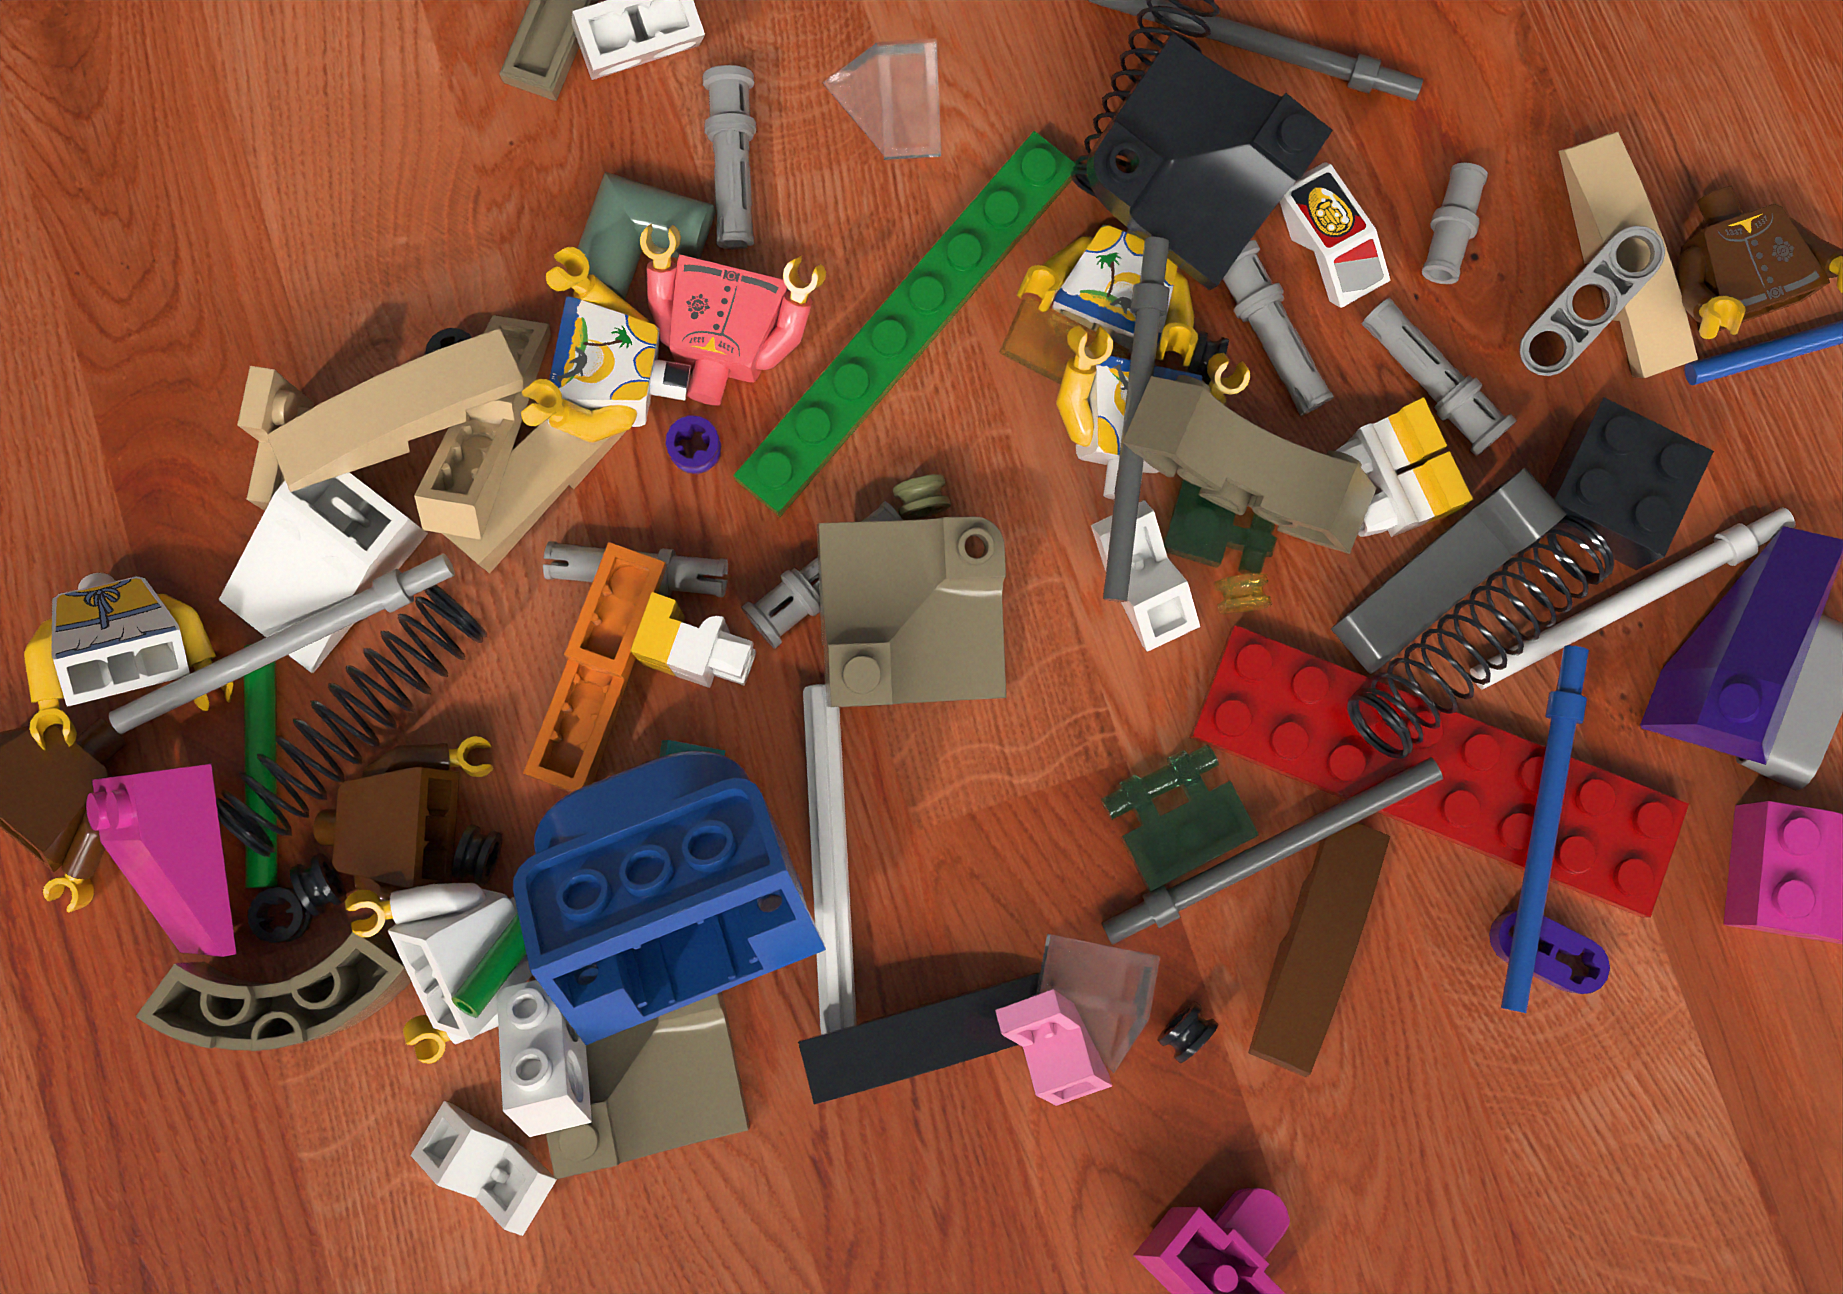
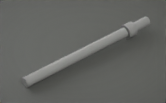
[109,553,455,734]

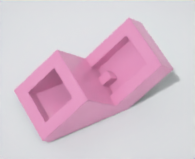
[995,989,1112,1106]

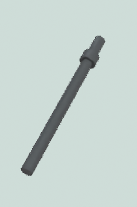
[1088,0,1423,101]
[1103,237,1170,602]
[1101,757,1443,945]

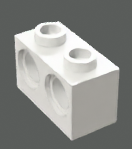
[571,0,705,80]
[497,980,592,1137]

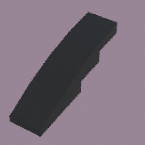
[798,973,1044,1105]

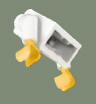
[345,883,533,1064]

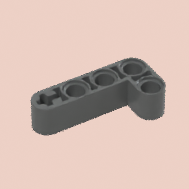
[1331,468,1567,674]

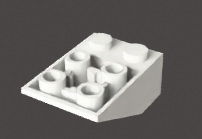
[219,472,428,673]

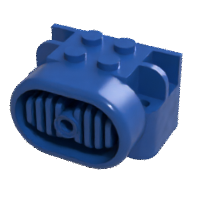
[513,751,826,1045]

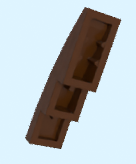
[1248,822,1390,1077]

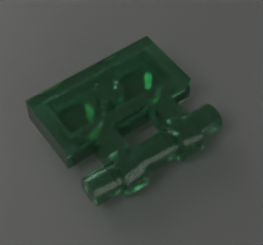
[1163,478,1277,578]
[1101,744,1259,891]

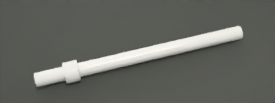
[1470,507,1796,690]

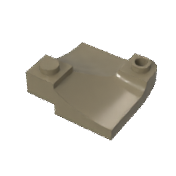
[817,516,1006,707]
[546,992,750,1180]

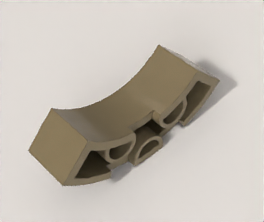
[1123,375,1377,554]
[136,932,411,1051]

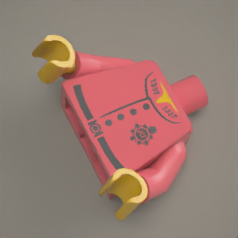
[640,224,826,405]

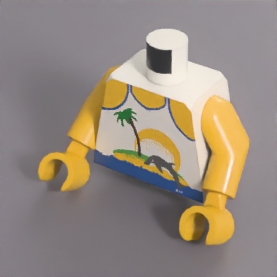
[1016,225,1198,366]
[521,247,691,443]
[1056,325,1250,500]

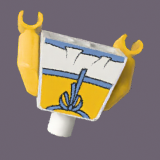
[24,573,233,750]

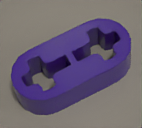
[1489,910,1610,994]

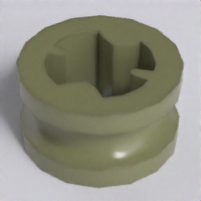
[893,475,951,520]

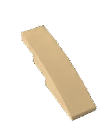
[1559,132,1698,378]
[267,328,524,492]

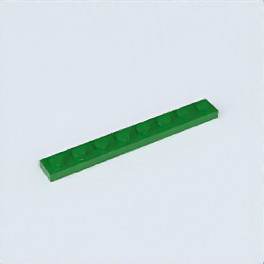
[733,131,1076,517]

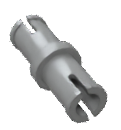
[1422,162,1488,284]

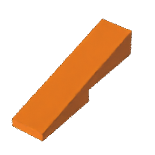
[523,542,667,792]

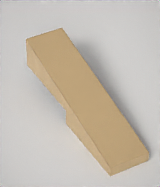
[414,315,551,540]
[442,402,651,573]

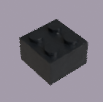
[1544,397,1714,570]

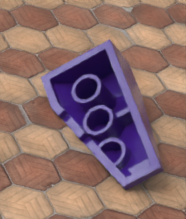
[1640,526,1843,765]

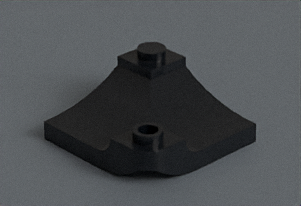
[1087,33,1333,290]

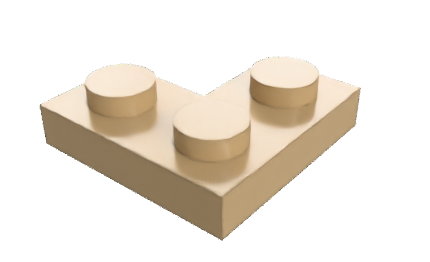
[237,366,314,511]

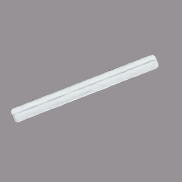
[803,684,857,1034]

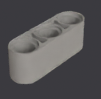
[1519,226,1665,376]
[1736,614,1843,791]

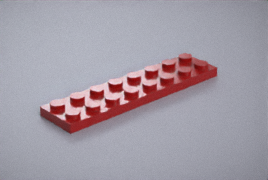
[1189,625,1689,918]

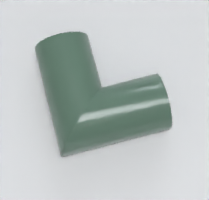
[577,172,716,300]

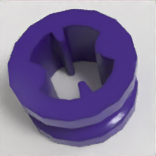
[665,415,722,474]

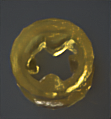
[1214,573,1272,614]

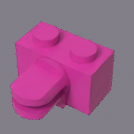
[1133,1188,1290,1294]

